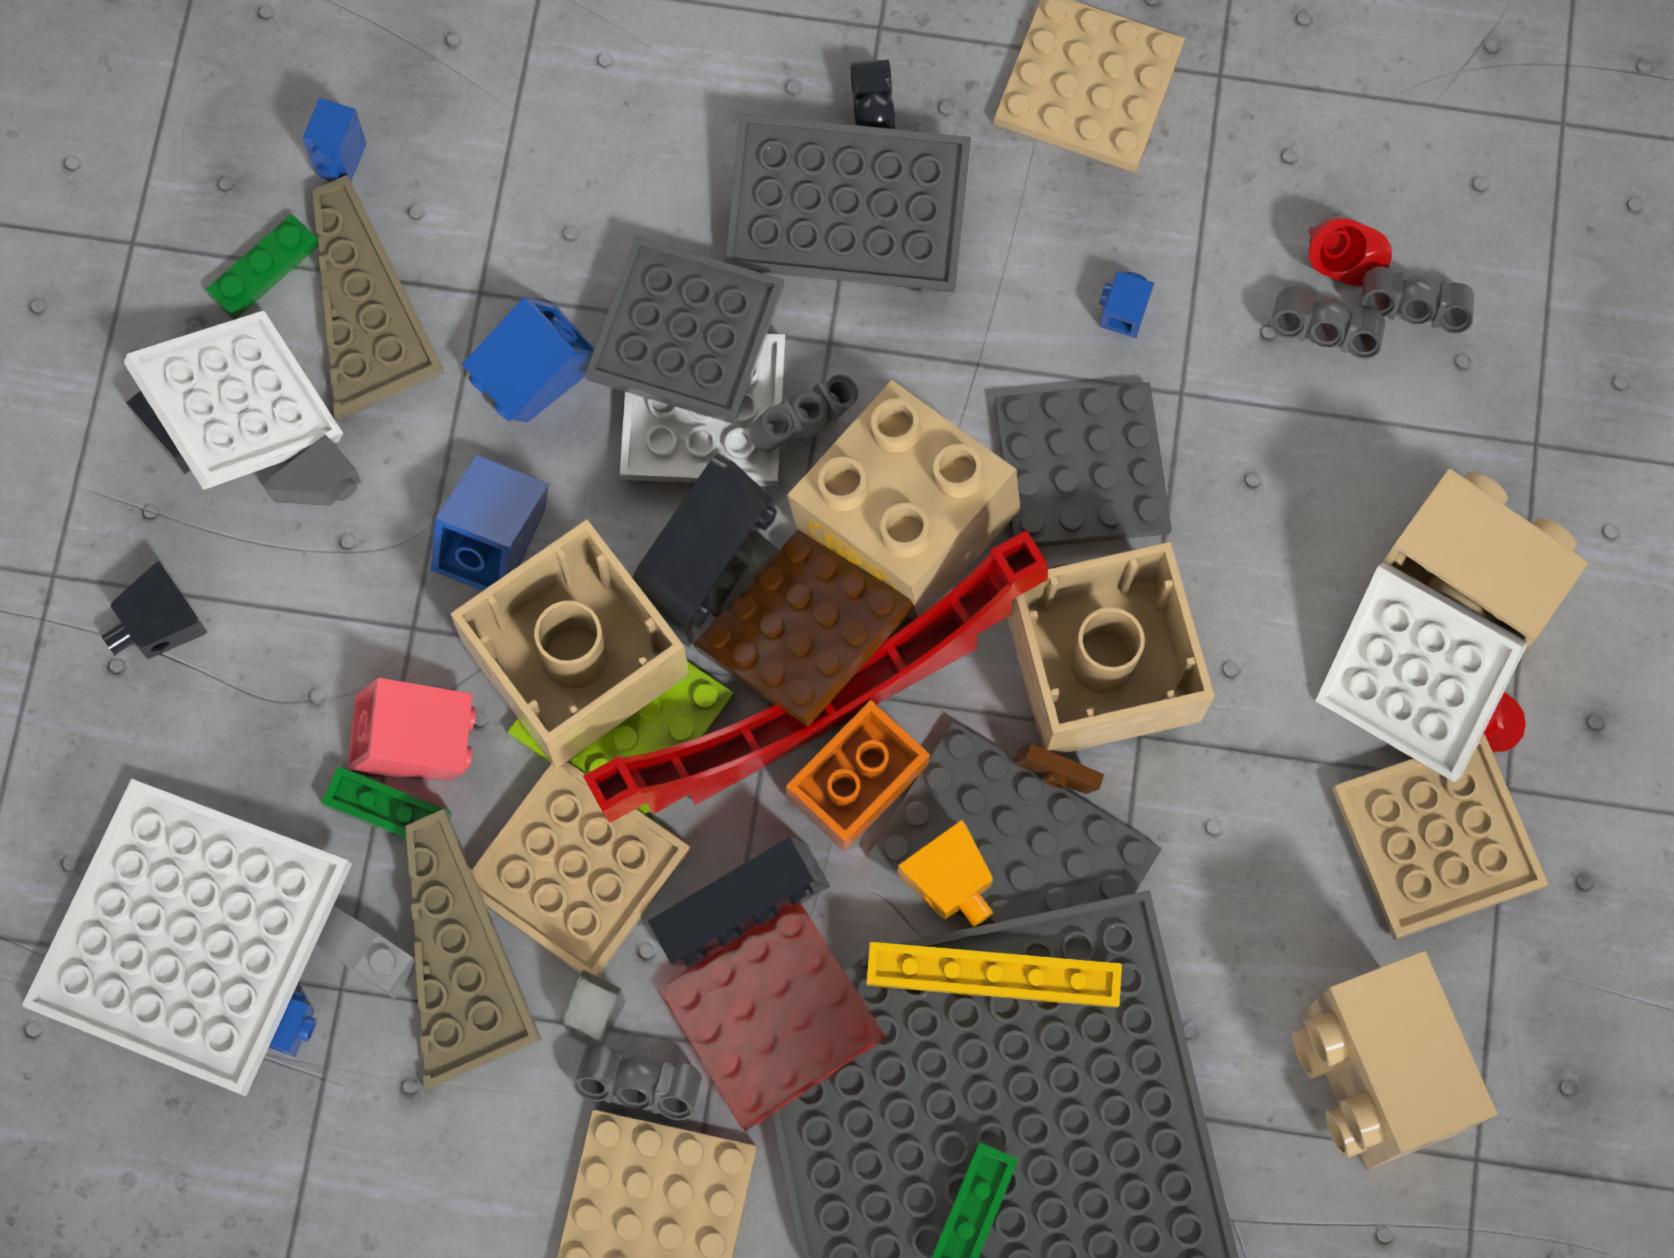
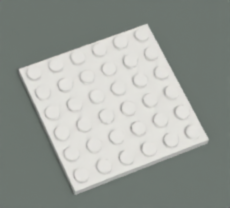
[22,779,352,1097]

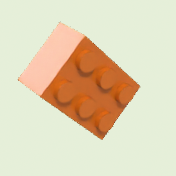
[786,700,930,852]

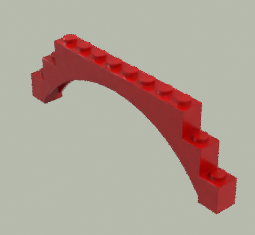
[583,530,1048,823]

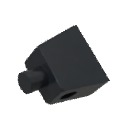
[101,561,207,659]

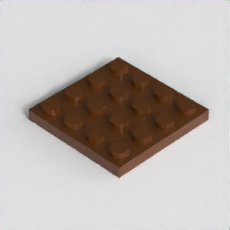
[693,530,915,726]

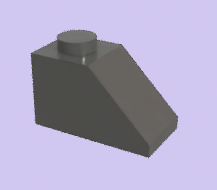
[263,434,361,506]

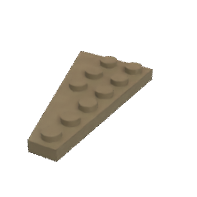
[312,175,444,421]
[405,809,542,1091]

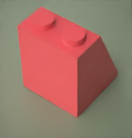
[347,678,476,780]

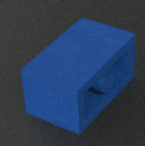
[302,98,367,182]

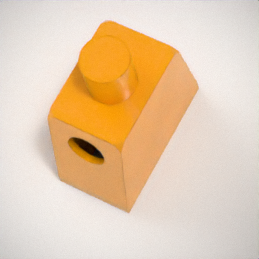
[897,820,994,927]

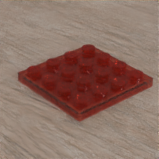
[660,902,886,1131]

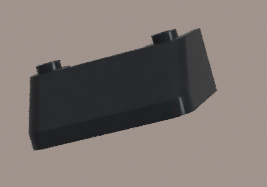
[632,453,777,647]

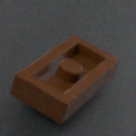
[1013,743,1104,795]

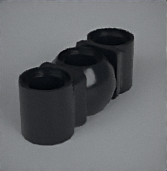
[850,59,896,129]

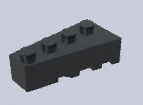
[648,837,831,968]

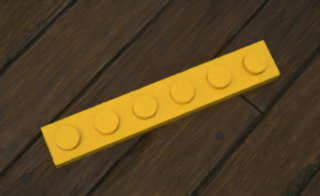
[866,942,1122,1008]

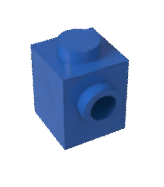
[1099,271,1154,338]
[268,991,317,1057]

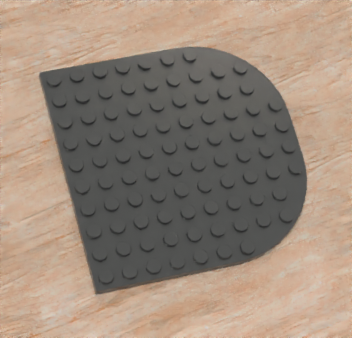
[774,890,1239,1258]

